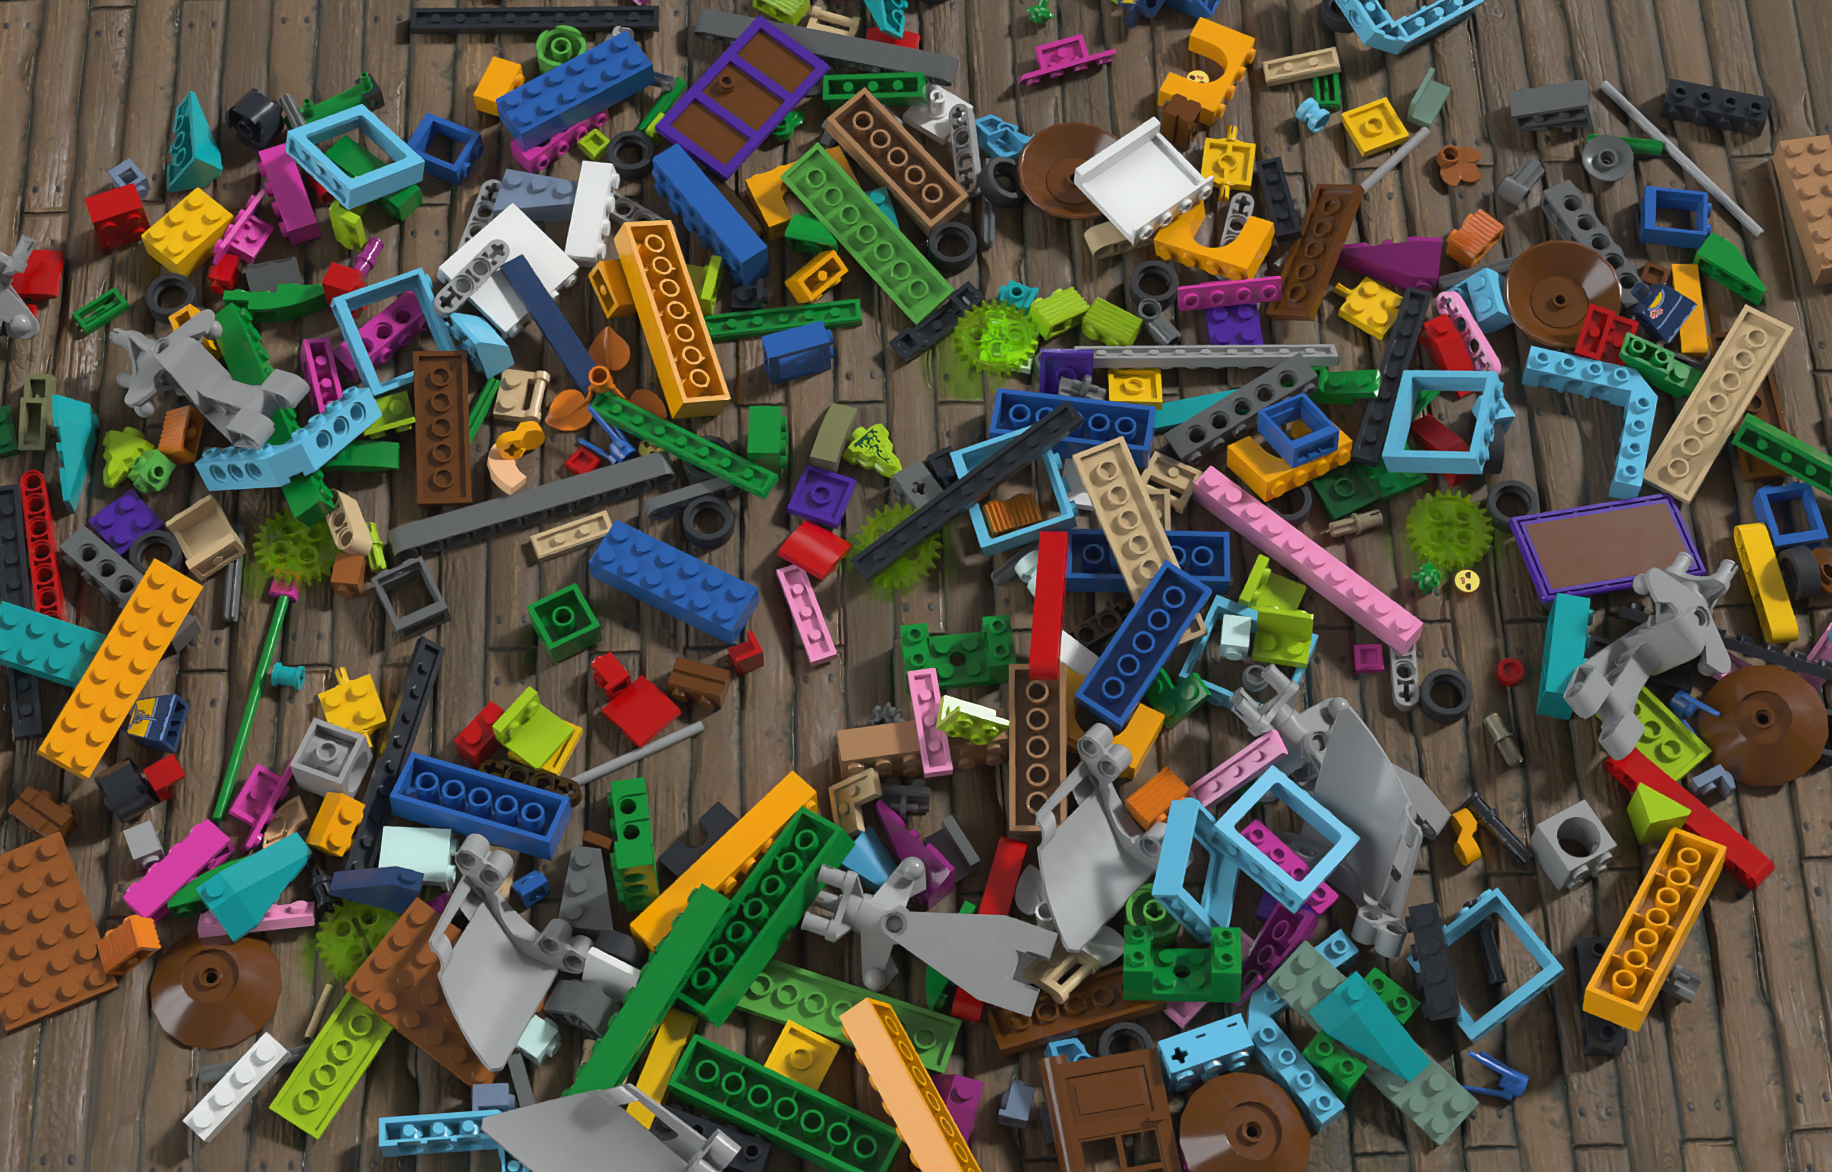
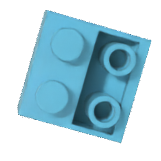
[1447,267,1512,333]
[450,313,515,379]

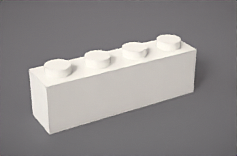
[564,161,620,268]
[183,1032,292,1143]

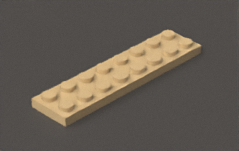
[1642,305,1794,505]
[1072,436,1208,647]

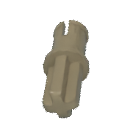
[1329,509,1383,537]
[1483,713,1523,767]

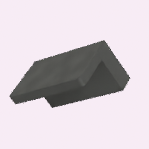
[245,255,303,293]
[923,815,980,885]

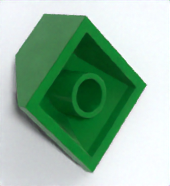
[784,212,840,258]

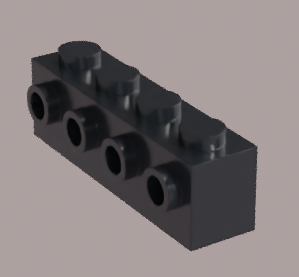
[1660,78,1770,137]
[1405,902,1463,1026]
[1572,937,1628,1057]
[651,1104,773,1172]

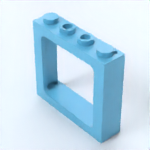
[285,104,425,210]
[330,267,460,399]
[950,425,1079,557]
[1206,765,1361,914]
[1152,797,1240,943]
[1406,888,1566,1044]

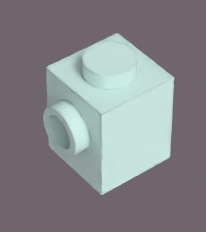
[1219,614,1252,660]
[516,1015,561,1067]

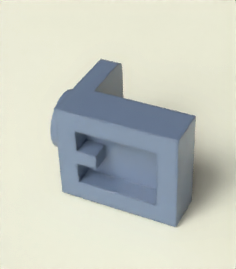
[1686,764,1736,799]

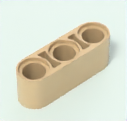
[1084,221,1160,259]
[325,489,372,557]

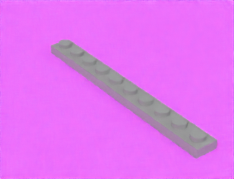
[1074,344,1338,370]

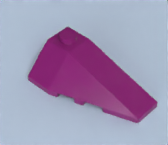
[1336,236,1442,292]
[876,800,955,911]
[1230,902,1319,1007]
[921,1074,984,1172]

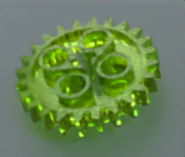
[954,299,1039,378]
[1405,489,1494,572]
[854,503,942,591]
[253,508,341,587]
[316,899,402,983]

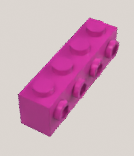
[257,143,321,246]
[122,818,236,925]

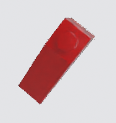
[1419,313,1478,400]
[1409,414,1474,487]

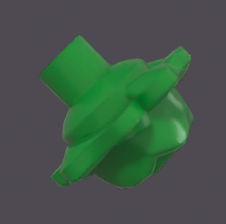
[1026,0,1055,25]
[1412,562,1441,595]

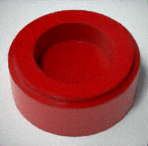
[1496,658,1525,687]

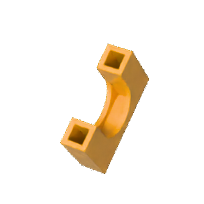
[1158,17,1256,127]
[745,146,861,241]
[1154,200,1275,281]
[1227,419,1353,502]
[1066,668,1165,780]

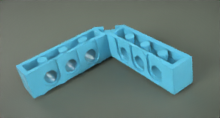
[1335,0,1484,55]
[1521,346,1658,500]
[195,386,382,491]
[1246,929,1359,1134]
[379,1109,531,1172]

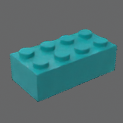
[1536,593,1594,720]
[0,601,107,688]

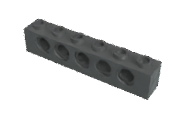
[1539,179,1649,318]
[1164,352,1319,466]
[59,525,201,653]

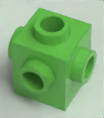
[127,449,177,493]

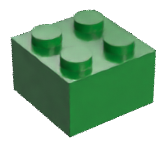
[747,406,788,479]
[526,583,603,664]

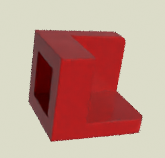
[728,630,764,676]
[143,753,186,803]

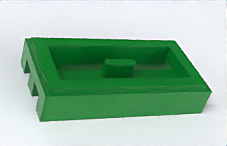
[1312,72,1341,111]
[71,287,131,336]

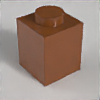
[330,553,368,598]

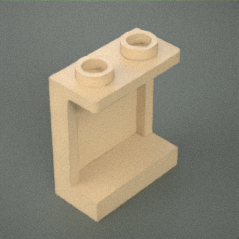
[166,495,246,581]

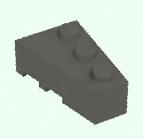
[1510,80,1595,133]
[558,845,614,942]

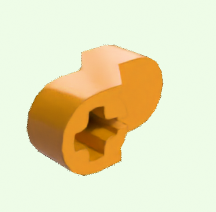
[496,421,545,460]
[1450,808,1481,866]

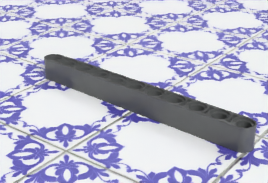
[694,8,959,87]
[388,451,677,562]

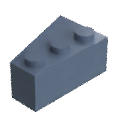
[493,169,578,223]

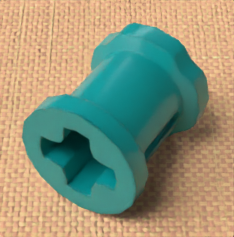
[271,662,305,691]

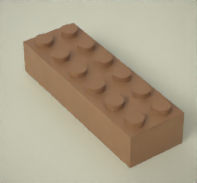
[826,87,969,238]
[1772,135,1832,286]
[1009,663,1068,836]
[837,708,1009,781]

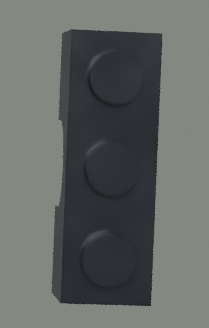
[658,801,739,882]

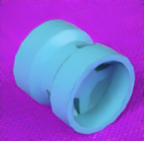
[1295,98,1331,133]

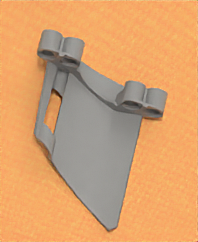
[1273,706,1423,958]
[1036,723,1194,953]
[429,833,594,1072]
[481,1083,741,1172]

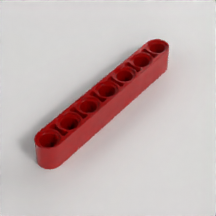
[20,470,67,622]
[1029,531,1069,681]
[1604,747,1775,890]
[951,836,1029,1023]

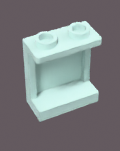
[378,826,459,891]

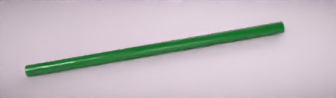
[212,595,289,822]

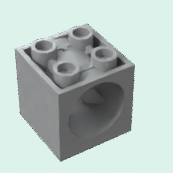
[290,718,374,799]
[1528,799,1617,892]

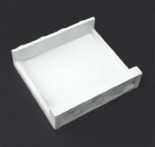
[1074,117,1214,245]
[437,203,579,341]

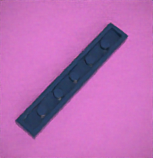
[500,254,597,396]

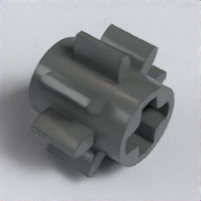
[868,702,905,726]

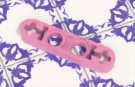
[1435,291,1501,375]

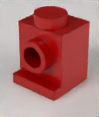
[208,253,244,295]
[590,651,631,702]

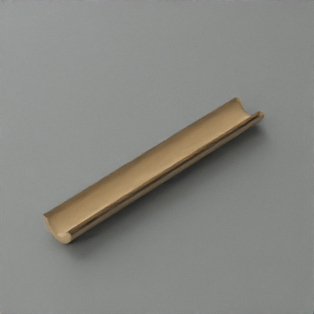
[304,984,334,1039]

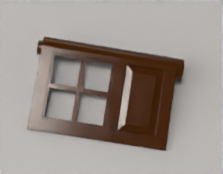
[1038,1048,1182,1172]

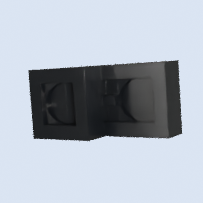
[926,445,959,490]

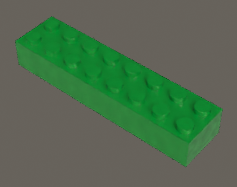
[675,806,856,1029]
[667,1034,905,1172]

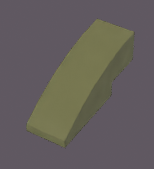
[18,374,57,451]
[810,403,858,473]

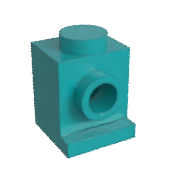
[997,280,1039,322]

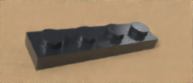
[1255,157,1302,243]
[1584,634,1698,695]

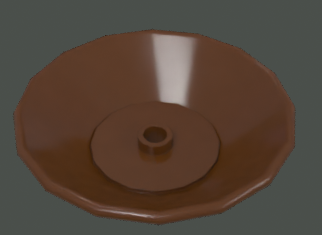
[1017,122,1119,221]
[1504,240,1622,349]
[1698,665,1829,787]
[150,929,282,1050]
[1179,1072,1310,1172]

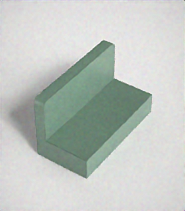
[1406,67,1451,130]

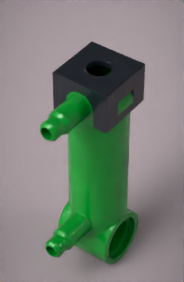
[284,72,385,131]

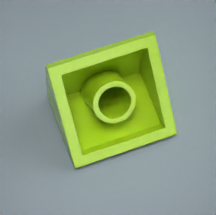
[1627,783,1691,845]

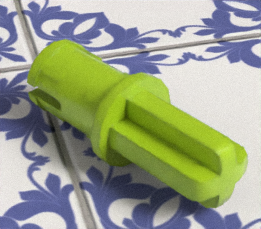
[365,522,386,574]

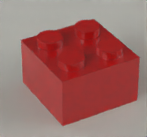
[84,183,151,251]

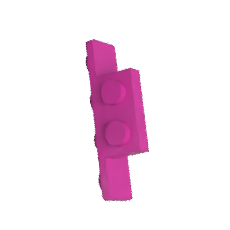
[1018,34,1117,86]
[212,189,275,265]
[1177,276,1282,311]
[228,753,296,853]
[1240,819,1338,915]

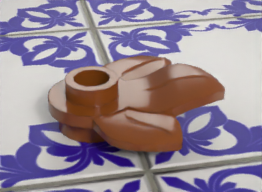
[1437,145,1482,188]

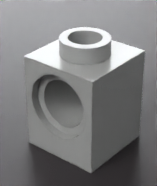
[123,820,165,870]

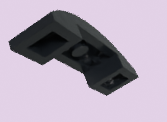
[888,281,985,362]

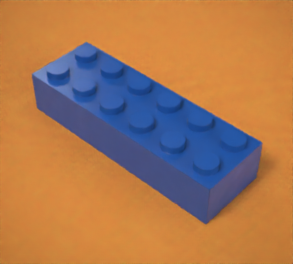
[496,31,655,152]
[652,143,769,286]
[989,388,1156,468]
[589,519,759,645]
[1065,528,1230,595]
[1073,560,1212,732]
[390,752,571,861]

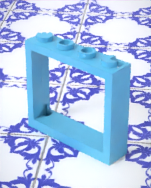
[1382,370,1504,474]
[1177,595,1318,709]

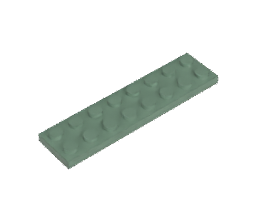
[1265,940,1479,1146]

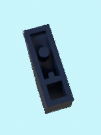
[328,866,424,914]

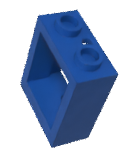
[407,112,484,186]
[1640,186,1712,249]
[761,321,834,385]
[1257,392,1340,469]
[1752,481,1828,557]

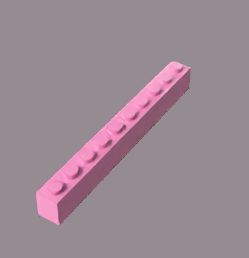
[1193,466,1423,655]

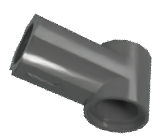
[1497,159,1545,208]
[1136,299,1182,346]

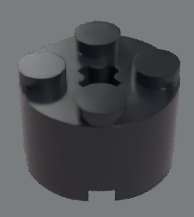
[225,88,285,150]
[93,756,157,824]

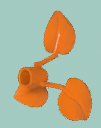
[545,326,667,432]

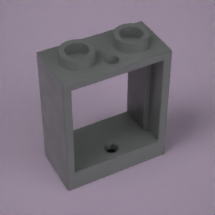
[371,556,451,642]

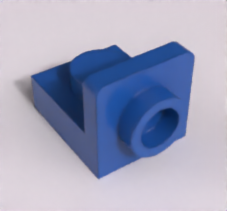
[512,870,551,908]

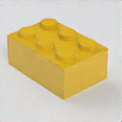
[141,187,236,277]

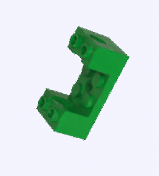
[900,614,1017,694]
[1123,925,1241,1003]
[1302,967,1421,1103]

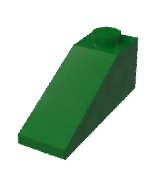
[1692,232,1767,306]

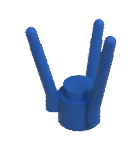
[578,406,637,465]
[1669,689,1720,740]
[1461,1051,1529,1101]

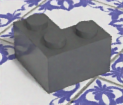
[543,979,624,1041]

